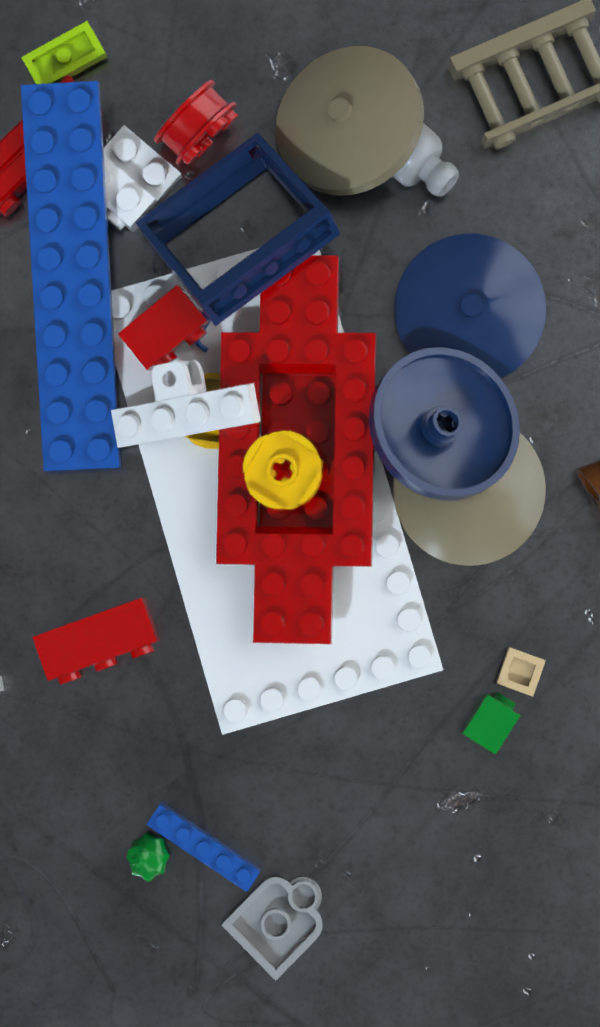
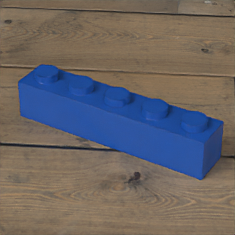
[146,802,261,892]

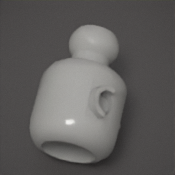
[392,123,459,197]

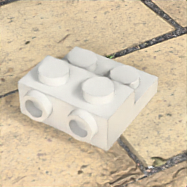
[103,125,182,233]

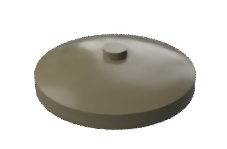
[276,46,424,196]
[392,433,546,566]

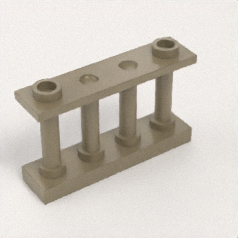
[448,0,600,149]

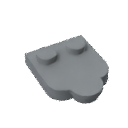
[221,877,323,981]

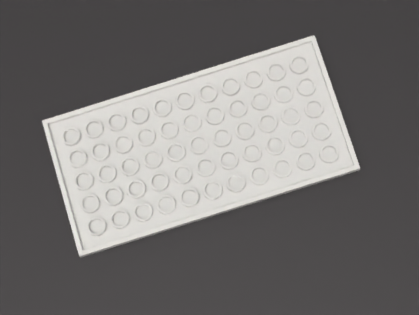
[112,248,443,735]

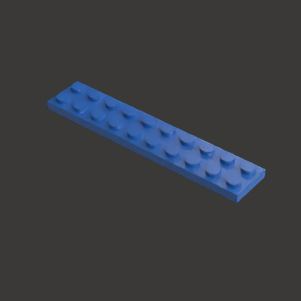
[21,81,121,471]

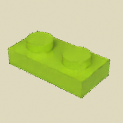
[21,21,107,84]

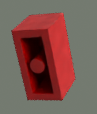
[118,285,210,371]

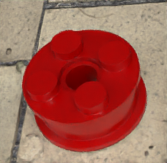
[154,79,239,165]

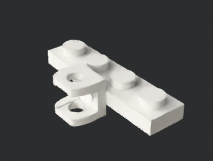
[111,360,261,448]

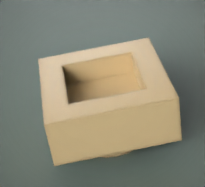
[495,647,546,697]

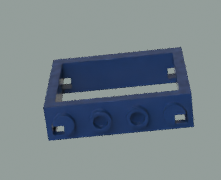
[135,133,341,327]

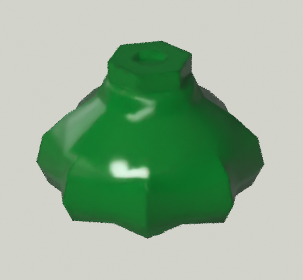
[126,832,170,882]

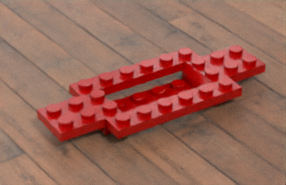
[216,255,377,644]

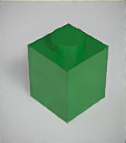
[460,692,521,755]

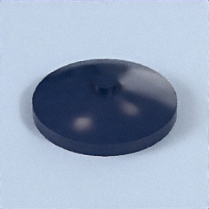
[394,234,546,379]
[369,347,520,501]

